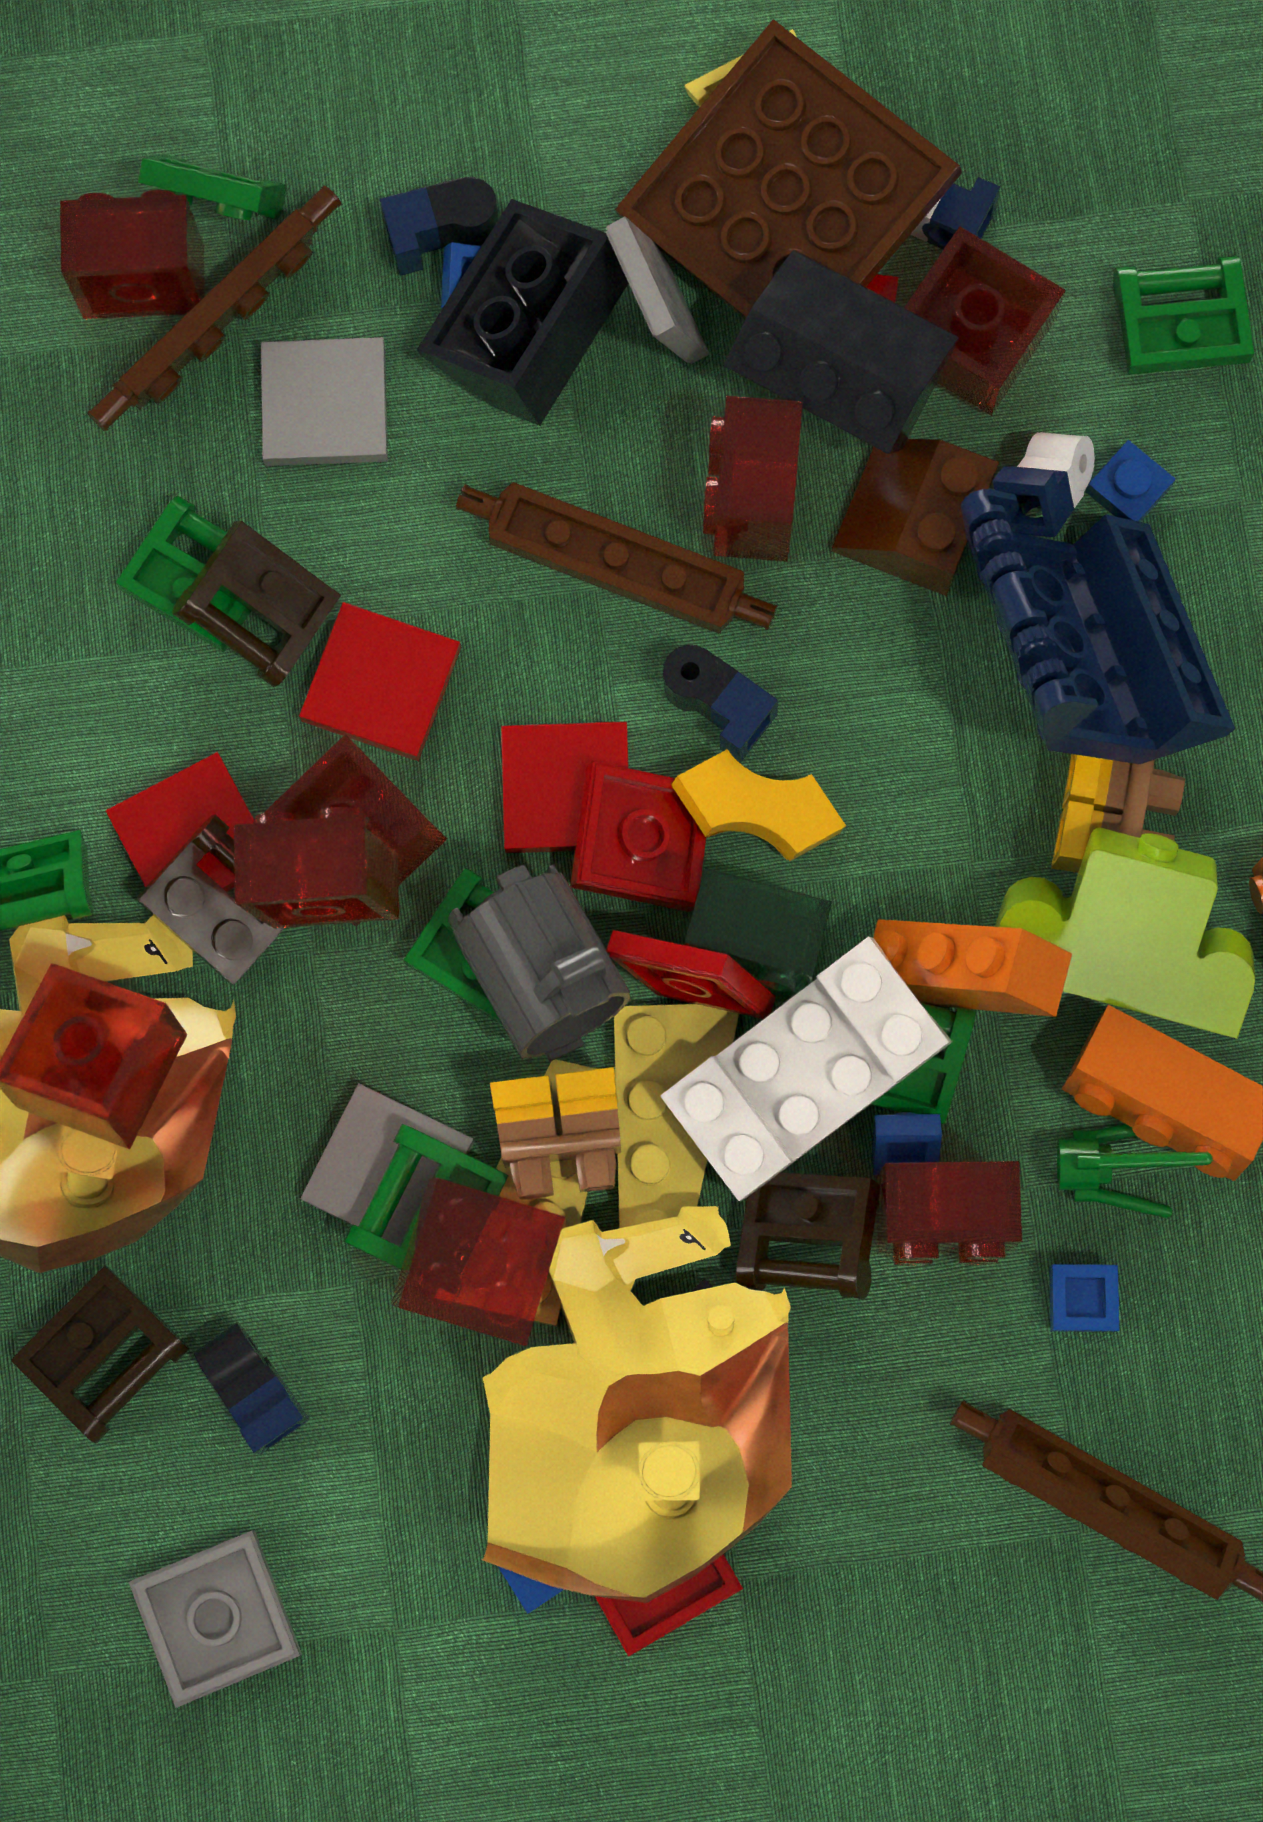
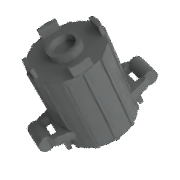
[448,864,631,1062]

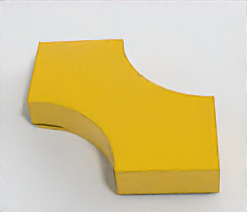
[671,749,846,861]

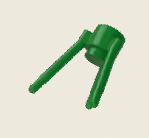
[1057,1124,1213,1218]

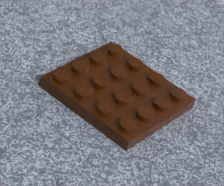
[615,19,962,319]

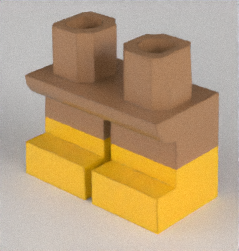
[1051,754,1185,873]
[490,1067,621,1200]

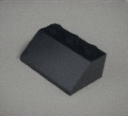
[417,199,629,426]
[723,250,960,454]

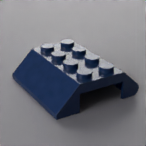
[961,489,1235,764]

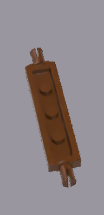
[87,185,341,432]
[456,482,778,634]
[950,1399,1263,1602]

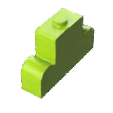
[995,828,1255,1039]

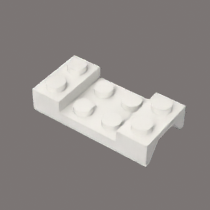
[660,936,952,1201]

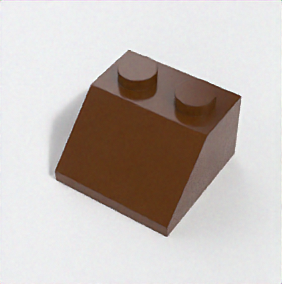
[831,439,999,596]

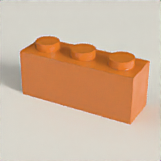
[873,919,1072,1017]
[1061,1004,1263,1181]

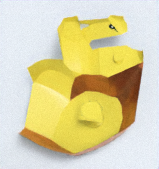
[0,915,236,1273]
[481,1206,792,1603]

